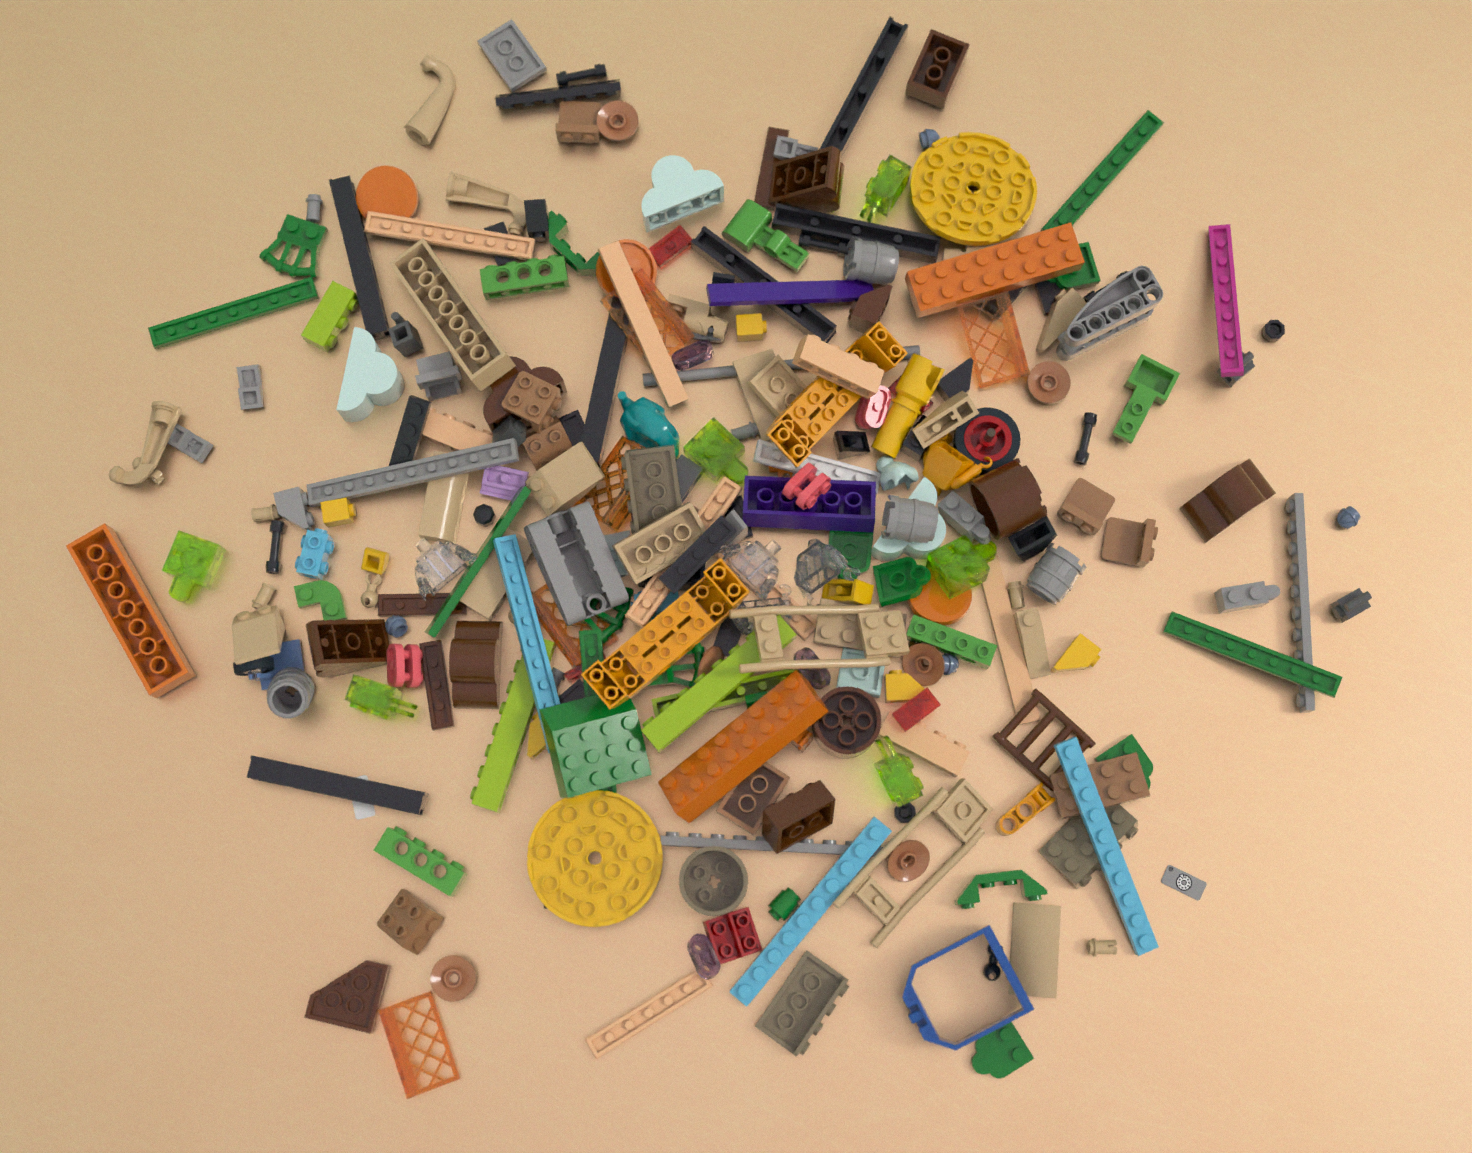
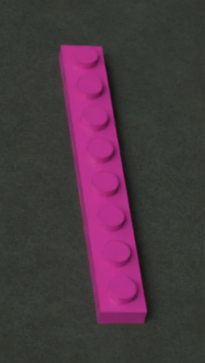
[1208,224,1244,377]

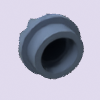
[919,129,940,149]
[1337,506,1361,529]
[385,615,408,638]
[942,653,959,675]

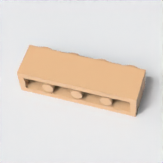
[792,334,884,399]
[422,407,493,452]
[878,710,970,777]

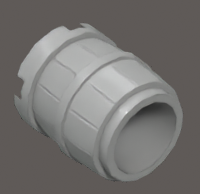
[843,237,899,285]
[881,495,938,543]
[1026,543,1087,605]
[267,667,314,718]

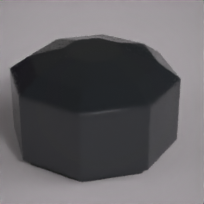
[1263,320,1285,341]
[473,504,496,527]
[894,802,916,823]

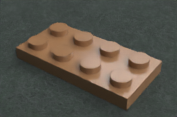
[1049,752,1150,819]

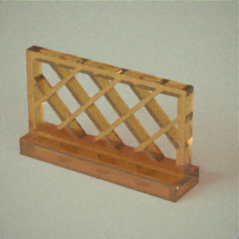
[600,268,695,361]
[957,291,1030,388]
[574,436,646,532]
[531,584,619,671]
[378,991,460,1099]

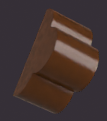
[768,146,845,213]
[483,356,567,433]
[1179,459,1276,543]
[306,619,389,677]
[449,621,503,709]

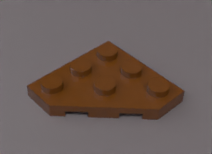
[304,960,390,1034]

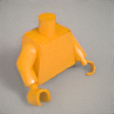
[922,433,993,497]

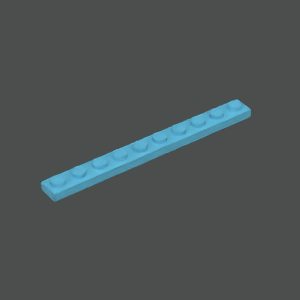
[493,534,560,753]
[1053,737,1159,956]
[729,816,892,1007]

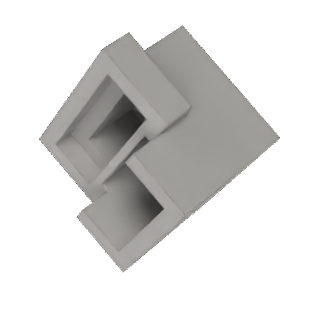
[415,351,462,401]

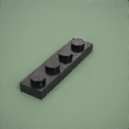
[389,395,432,466]
[658,515,737,594]

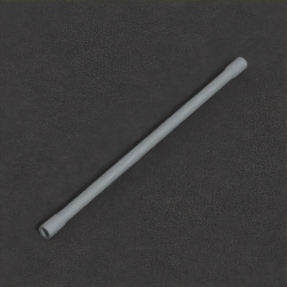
[643,345,920,386]

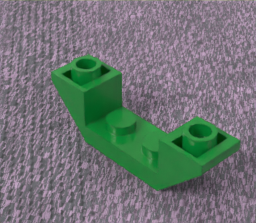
[548,210,600,277]
[955,870,1048,909]

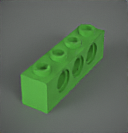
[479,255,569,300]
[906,615,997,669]
[374,826,467,897]

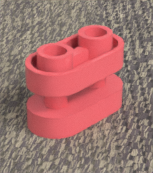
[855,386,892,430]
[782,463,831,510]
[387,643,423,688]

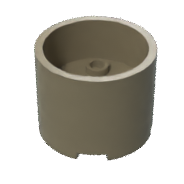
[679,846,748,916]

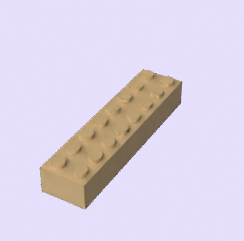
[389,238,516,391]

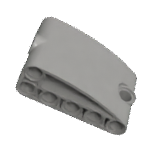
[1056,266,1163,361]
[524,501,629,626]

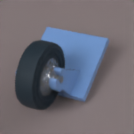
[233,639,305,690]

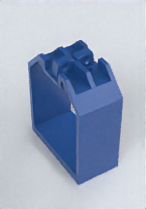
[902,925,1035,1050]

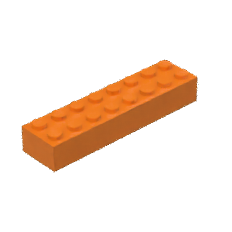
[905,223,1085,318]
[66,523,196,698]
[658,670,828,824]

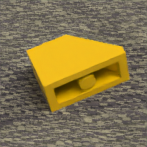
[822,579,874,605]
[1051,633,1102,673]
[884,670,931,703]
[527,712,547,760]

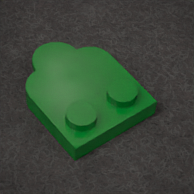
[1047,242,1101,290]
[827,531,874,579]
[873,557,931,607]
[1094,734,1153,789]
[972,1022,1034,1079]

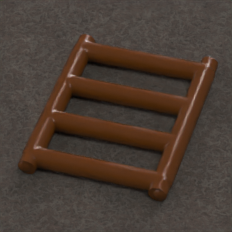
[993,689,1096,792]

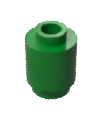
[768,887,801,921]

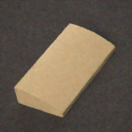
[733,349,776,442]
[612,502,706,585]
[1008,903,1061,998]

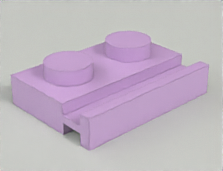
[480,466,529,500]

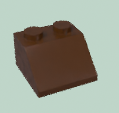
[848,285,893,333]

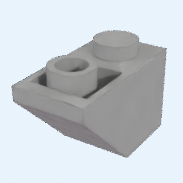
[273,486,315,532]

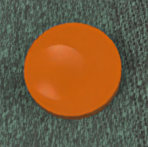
[356,166,418,219]
[596,239,657,298]
[908,565,972,626]

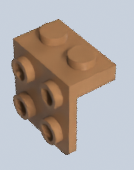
[555,101,602,143]
[502,371,562,434]
[522,416,573,471]
[1057,478,1115,535]
[1101,517,1158,567]
[377,889,444,955]

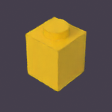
[736,313,767,342]
[320,498,356,528]

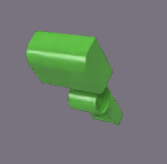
[722,199,809,272]
[1112,354,1180,444]

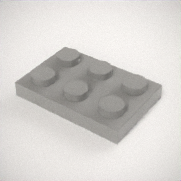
[477,19,547,92]

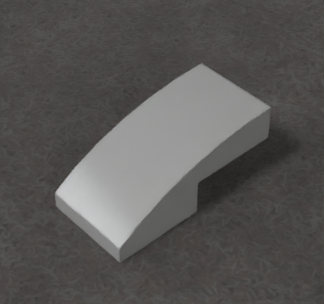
[773,135,818,160]
[236,364,263,410]
[167,423,214,463]

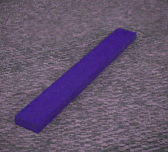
[706,280,874,306]

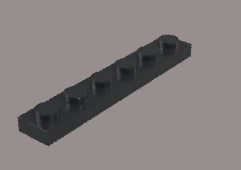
[495,79,621,109]

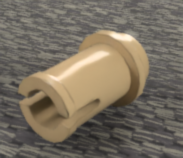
[251,504,281,522]
[1007,581,1026,609]
[252,583,276,609]
[1087,938,1117,956]

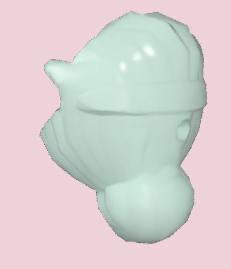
[876,456,919,491]

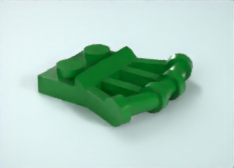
[259,214,328,278]
[580,587,634,644]
[646,643,705,688]

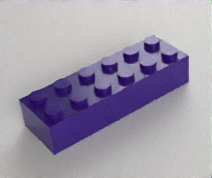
[743,475,876,533]

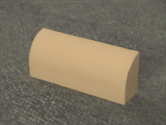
[418,451,469,544]
[460,528,534,621]

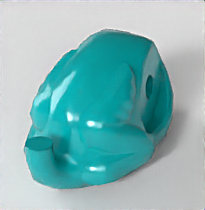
[618,391,680,458]

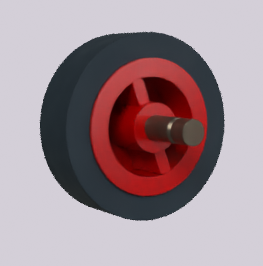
[953,407,1021,475]

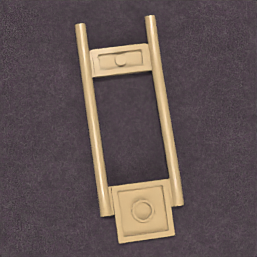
[729,603,910,673]
[833,778,993,948]

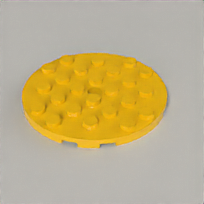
[910,132,1037,246]
[527,790,663,927]

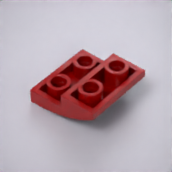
[703,907,763,966]

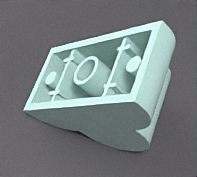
[641,155,724,233]
[336,327,404,422]
[871,477,946,562]

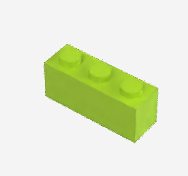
[301,281,359,353]

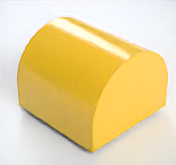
[361,547,389,575]

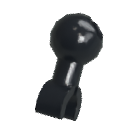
[983,944,1003,981]

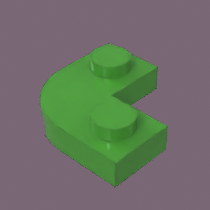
[294,580,347,620]

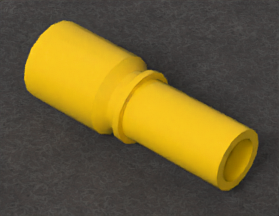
[871,353,945,459]

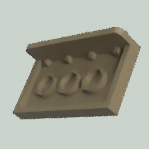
[621,445,682,534]
[1039,805,1138,889]
[755,950,849,1057]

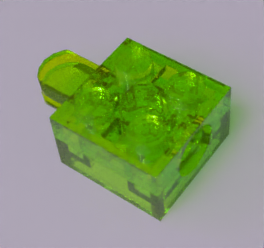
[860,155,912,223]
[683,417,749,484]
[162,530,226,602]
[926,535,997,599]
[344,674,418,720]
[874,735,924,807]

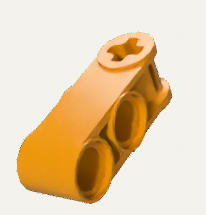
[996,782,1056,836]

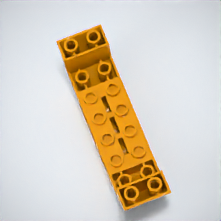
[765,321,908,467]
[581,558,750,709]

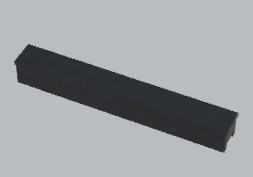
[819,17,909,158]
[329,175,391,341]
[771,203,941,264]
[690,226,837,343]
[581,297,631,467]
[247,755,429,815]

